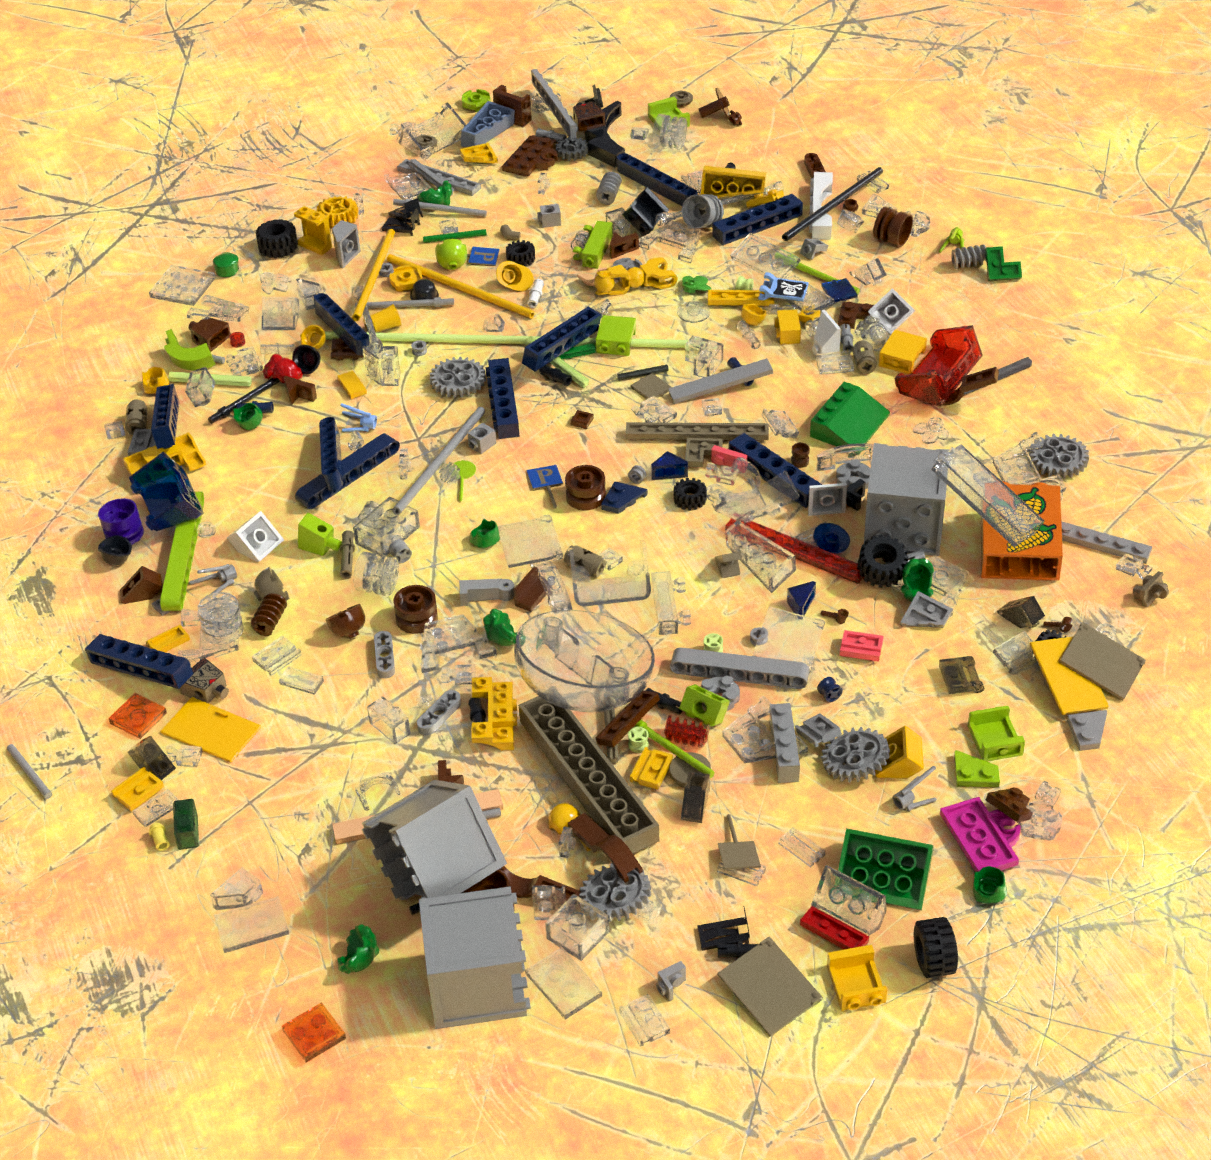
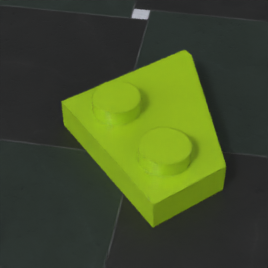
[954,750,1000,787]

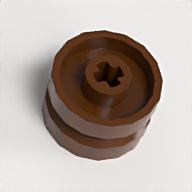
[565,465,606,511]
[393,585,438,634]

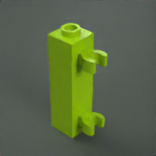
[573,221,613,269]

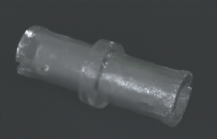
[736,320,761,349]
[260,343,296,355]

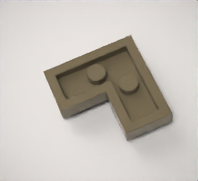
[685,438,723,467]

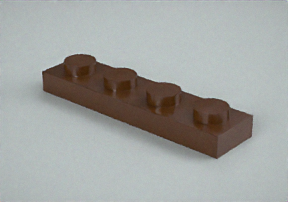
[595,690,660,747]

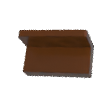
[514,567,552,612]

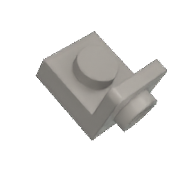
[800,238,829,260]
[656,961,686,1001]

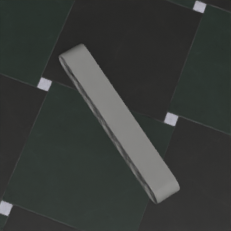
[670,648,810,689]

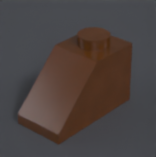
[120,566,163,604]

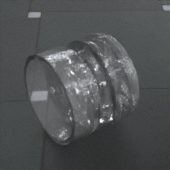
[653,114,687,150]
[353,551,399,596]
[198,592,243,645]

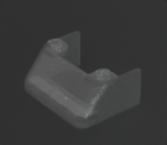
[712,471,800,524]
[568,540,651,606]

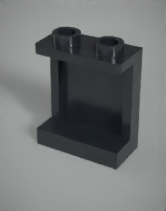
[622,187,669,237]

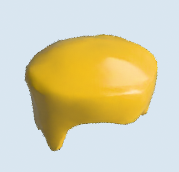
[142,367,169,394]

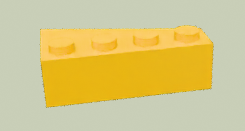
[700,166,767,198]

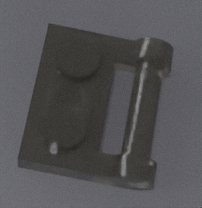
[939,656,985,694]

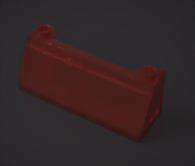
[894,325,983,406]

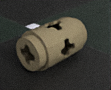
[852,340,877,374]
[125,399,148,435]
[564,545,606,577]

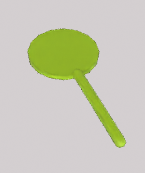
[449,460,476,501]

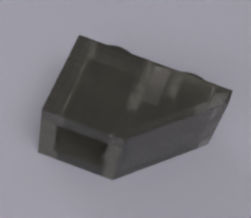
[127,736,176,780]
[681,771,710,823]

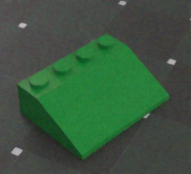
[810,381,890,454]
[834,828,934,910]

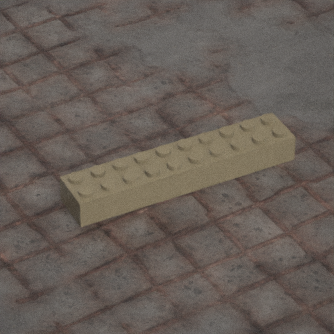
[518,689,660,854]

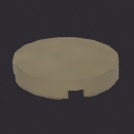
[670,752,711,789]

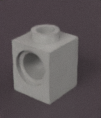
[537,204,561,228]
[467,423,496,454]

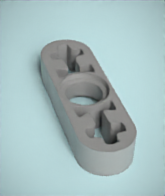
[374,631,395,679]
[417,690,461,735]

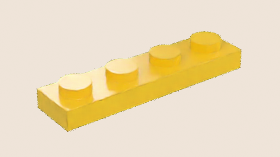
[708,290,774,306]

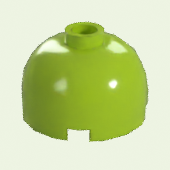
[435,239,467,270]

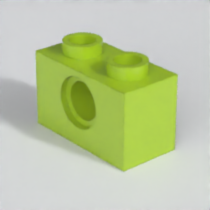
[679,684,730,726]

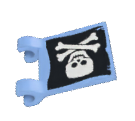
[759,272,809,302]

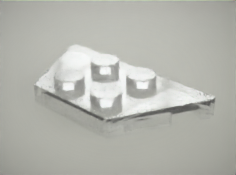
[384,173,431,200]

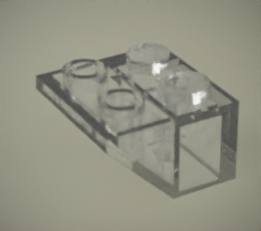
[262,297,299,330]
[363,346,401,386]

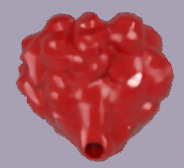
[263,354,303,383]

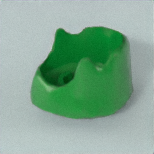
[213,252,239,277]
[233,403,263,430]
[469,518,500,548]
[973,866,1007,904]

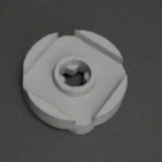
[836,459,871,489]
[701,676,740,711]

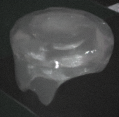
[837,209,864,233]

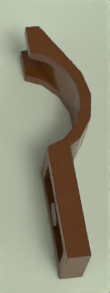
[921,367,999,405]
[568,813,643,883]
[498,866,581,913]

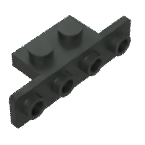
[581,84,603,108]

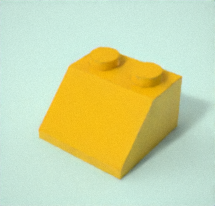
[875,725,924,778]

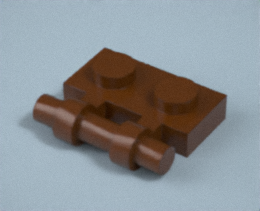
[331,338,365,360]

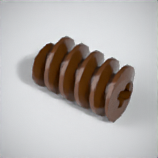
[251,593,287,636]

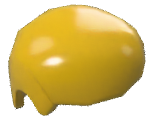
[741,304,766,326]
[300,325,326,350]
[548,803,581,835]

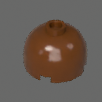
[325,604,366,639]

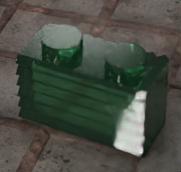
[173,798,199,850]

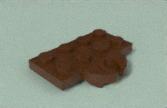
[502,135,558,176]

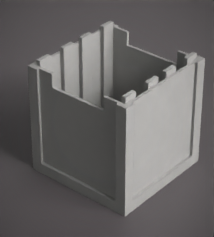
[864,443,950,556]
[362,780,507,900]
[419,887,531,1029]

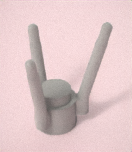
[189,564,237,598]
[892,766,937,811]

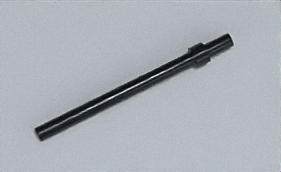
[208,378,280,424]

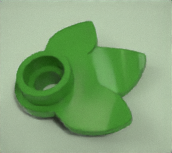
[682,276,711,293]

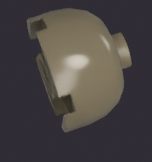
[254,567,290,602]

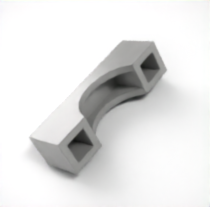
[769,703,800,783]

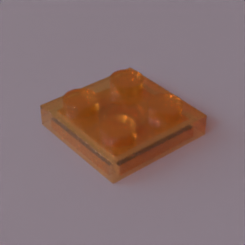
[108,693,167,739]
[282,1002,346,1062]

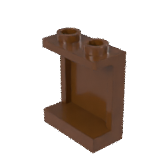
[493,85,532,127]

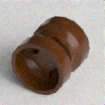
[791,442,810,468]

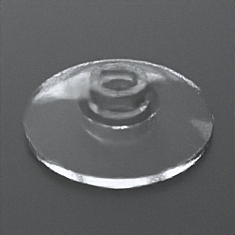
[677,301,710,323]

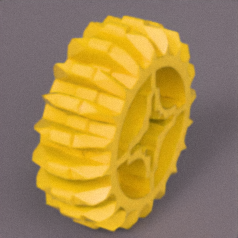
[316,196,359,228]

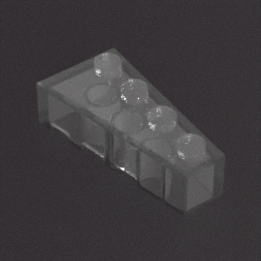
[725,520,796,593]

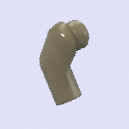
[500,224,521,240]

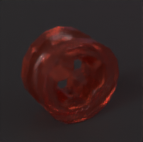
[229,332,246,348]

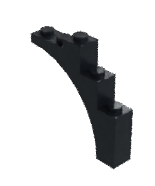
[585,101,625,168]

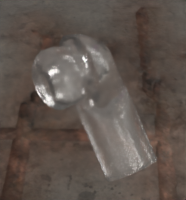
[348,430,364,451]

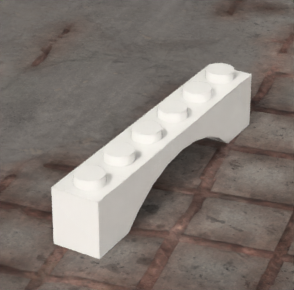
[809,172,833,240]

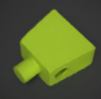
[298,513,342,556]

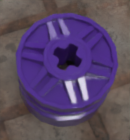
[98,498,144,545]

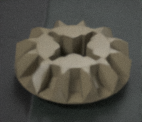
[669,90,693,107]
[413,135,437,151]

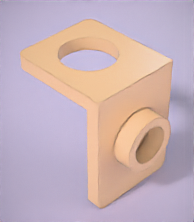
[577,267,607,287]

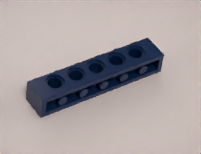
[712,194,803,245]
[522,306,602,372]
[485,358,520,439]
[151,383,180,449]
[729,433,822,508]
[85,634,194,689]

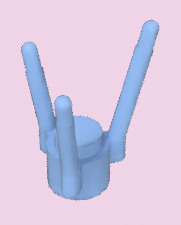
[340,403,377,432]

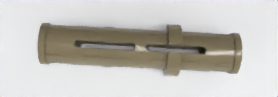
[340,530,355,579]

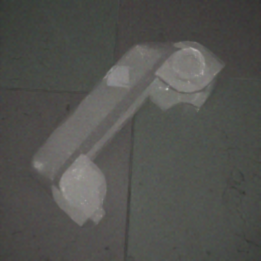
[396,102,466,159]

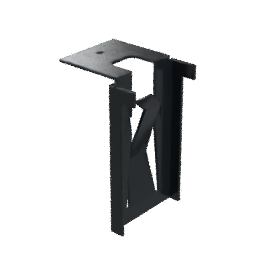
[388,198,423,224]
[382,208,420,236]
[697,906,750,951]

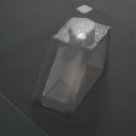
[605,207,630,237]
[849,258,887,286]
[296,278,326,310]
[210,867,263,910]

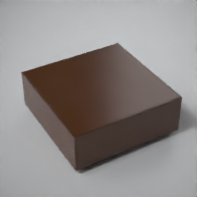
[571,410,594,429]

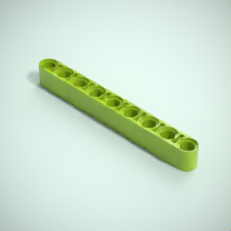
[160,491,204,611]

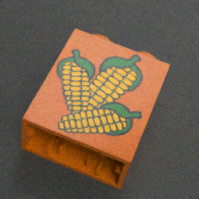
[981,481,1063,581]

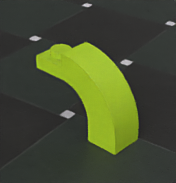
[164,329,216,371]

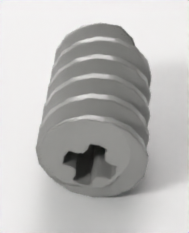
[596,172,622,205]
[951,244,986,269]

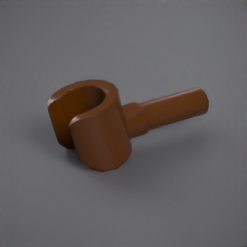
[821,609,849,624]
[1043,617,1073,632]

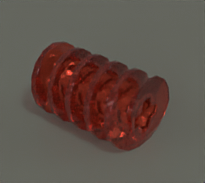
[664,715,709,748]

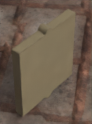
[631,373,672,402]

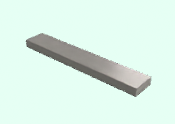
[397,159,481,196]
[669,358,773,404]

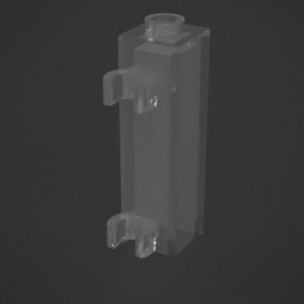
[651,571,691,635]

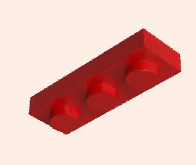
[800,905,870,950]

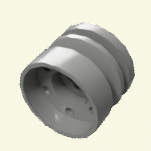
[682,194,724,228]

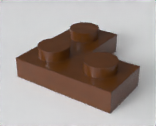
[838,302,874,329]
[985,787,1033,823]

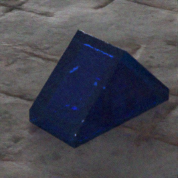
[651,451,688,480]
[787,581,816,621]

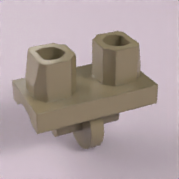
[1133,571,1169,607]

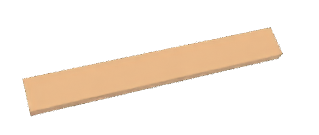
[332,789,504,844]

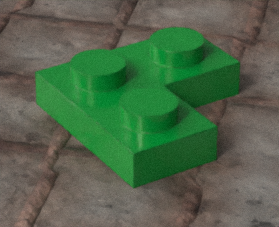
[985,246,1022,281]

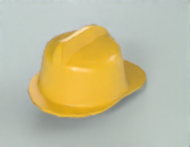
[496,261,534,291]

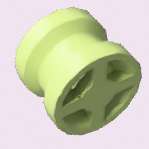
[735,276,754,290]
[703,633,723,653]
[628,727,649,753]

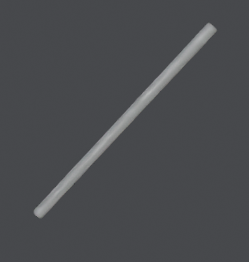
[392,407,485,515]

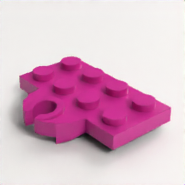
[940,797,1021,872]

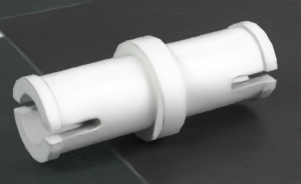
[527,279,544,308]

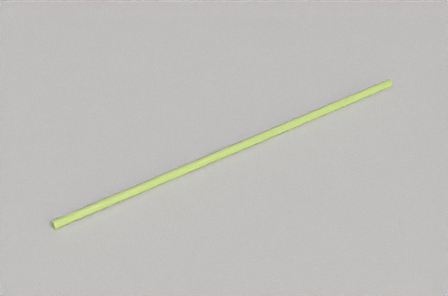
[324,331,711,349]

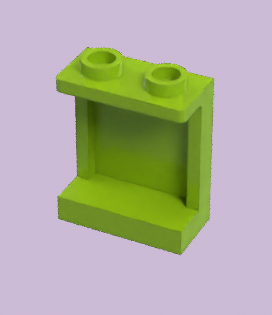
[648,96,690,134]
[596,315,636,356]
[967,706,1025,762]

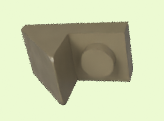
[714,551,742,578]

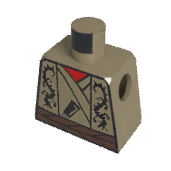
[180,658,229,703]

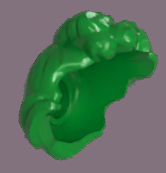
[417,180,452,206]
[901,558,934,602]
[483,609,523,646]
[337,924,380,974]

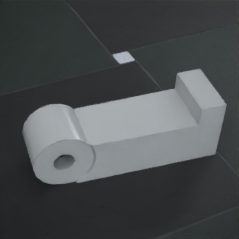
[459,579,514,606]

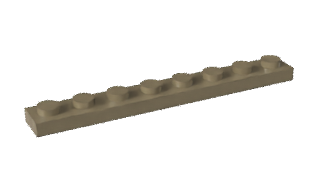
[626,422,769,440]

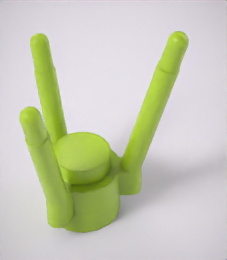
[939,227,965,253]

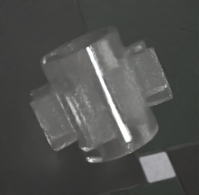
[438,462,461,484]

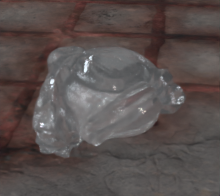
[854,315,890,351]

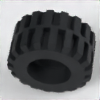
[256,219,298,258]
[857,535,908,588]
[913,917,958,978]

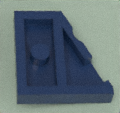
[601,481,648,514]

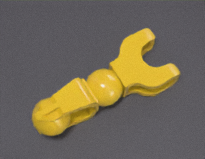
[594,257,678,295]

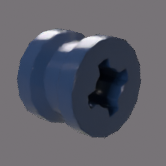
[817,677,843,702]

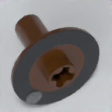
[699,87,730,119]

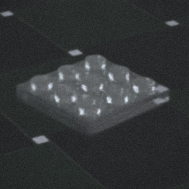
[149,265,216,306]

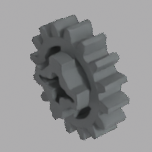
[556,137,588,161]

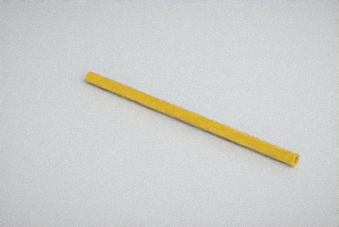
[352,229,395,321]
[387,254,535,319]

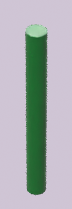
[423,229,487,243]

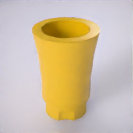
[363,304,402,332]

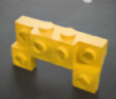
[123,432,206,491]
[472,677,518,751]

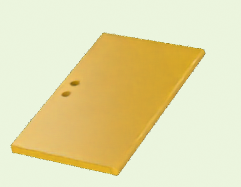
[1029,636,1109,715]
[160,697,261,763]

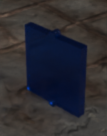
[821,278,858,303]

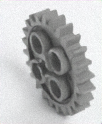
[430,357,486,398]
[1029,434,1089,479]
[821,727,890,782]
[579,863,651,922]

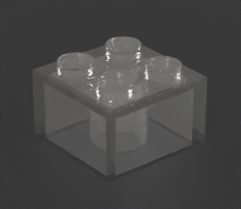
[545,894,609,961]

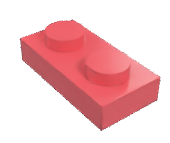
[711,445,747,473]

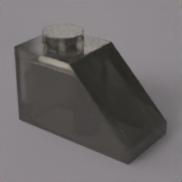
[997,596,1045,628]

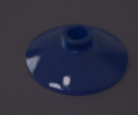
[813,523,850,554]

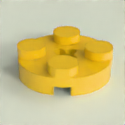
[389,265,422,292]

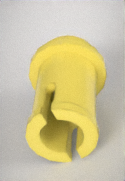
[149,823,170,851]

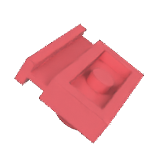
[839,630,884,662]

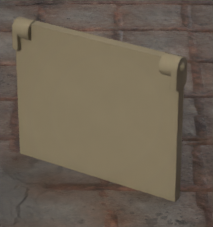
[1059,622,1146,701]
[717,937,823,1037]

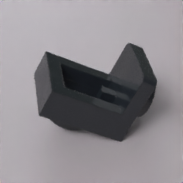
[846,479,866,511]

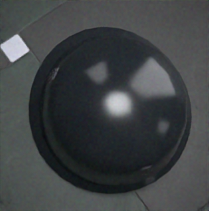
[410,279,439,300]
[292,345,321,375]
[98,535,132,565]

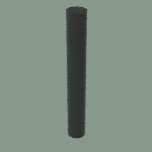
[617,364,669,381]

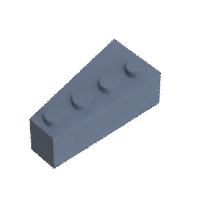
[461,101,515,147]

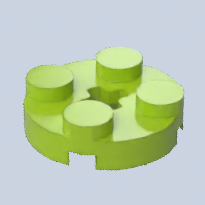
[462,89,491,112]

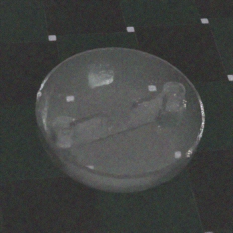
[514,610,655,712]

